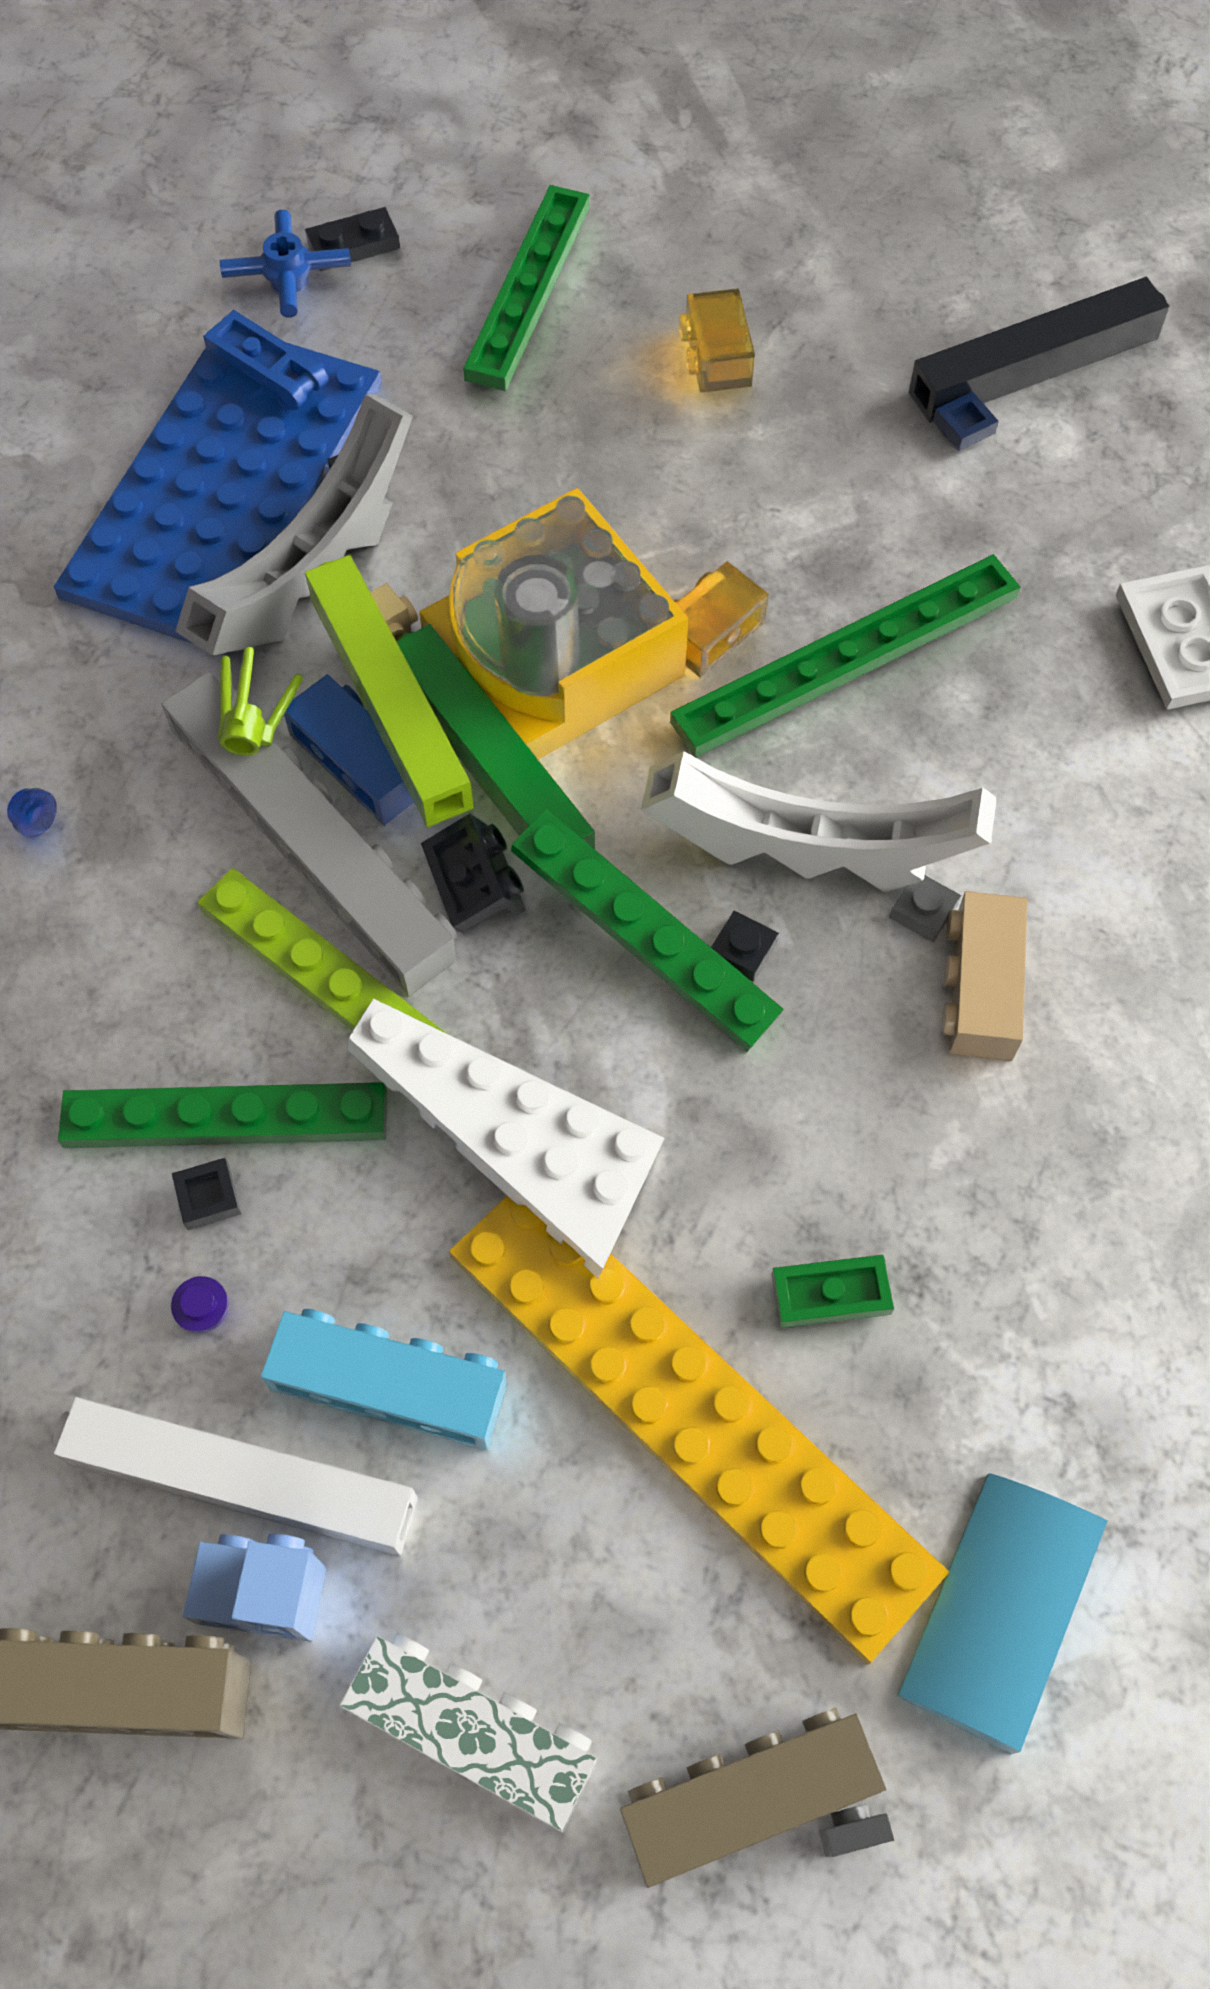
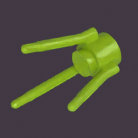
[217,646,303,756]

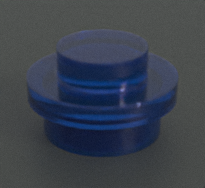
[7,788,57,838]

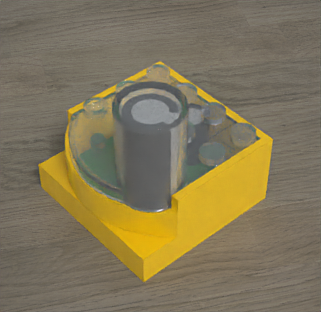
[419,487,688,760]

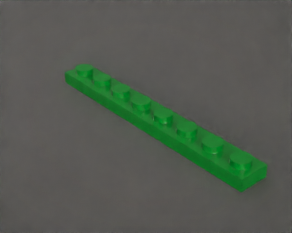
[670,554,1021,758]

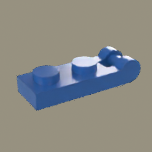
[203,310,329,410]

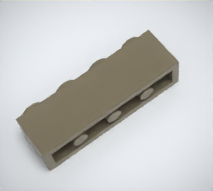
[620,1707,887,1888]

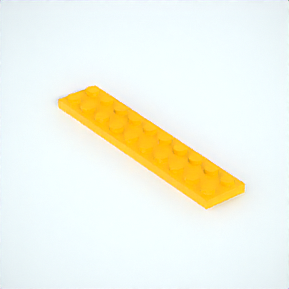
[449,1196,950,1665]

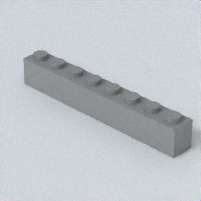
[161,671,458,996]

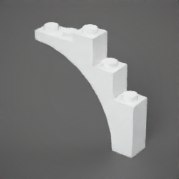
[641,751,996,893]

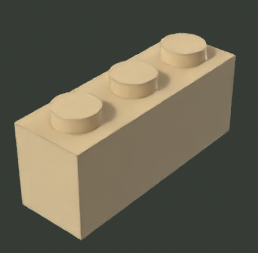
[941,891,1028,1061]

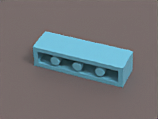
[261,1309,507,1450]

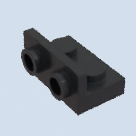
[421,813,526,933]

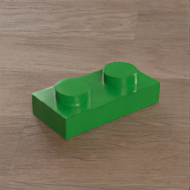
[771,1254,894,1328]

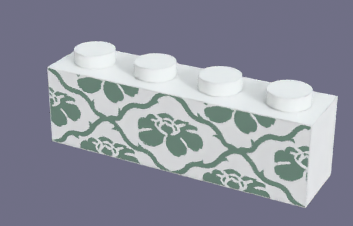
[339,1633,598,1832]

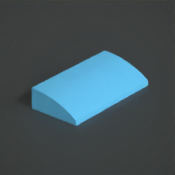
[897,1473,1108,1755]

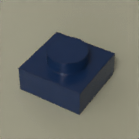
[933,391,999,451]

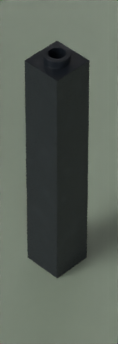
[908,276,1170,423]

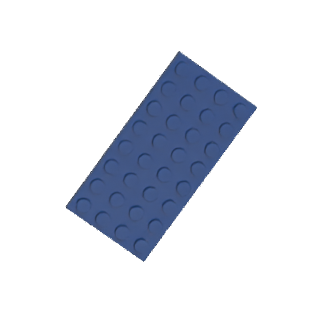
[53,342,382,655]

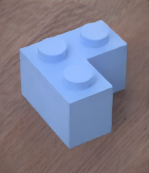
[182,1534,327,1642]

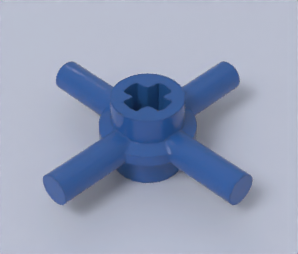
[220,210,351,318]

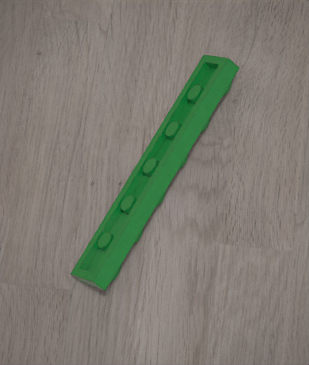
[463,185,590,391]
[511,809,784,1052]
[58,1082,387,1148]

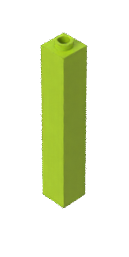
[305,555,474,828]

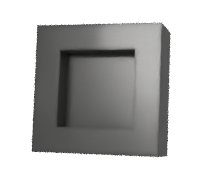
[889,875,962,942]
[819,1804,895,1857]

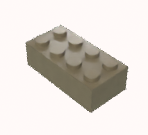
[0,1628,252,1739]

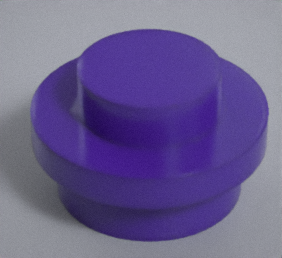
[171,1276,229,1333]

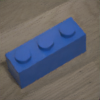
[284,674,414,826]

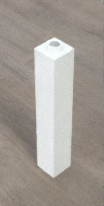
[53,1397,418,1556]

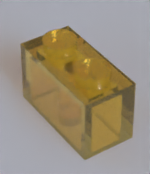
[679,288,755,393]
[674,561,769,678]

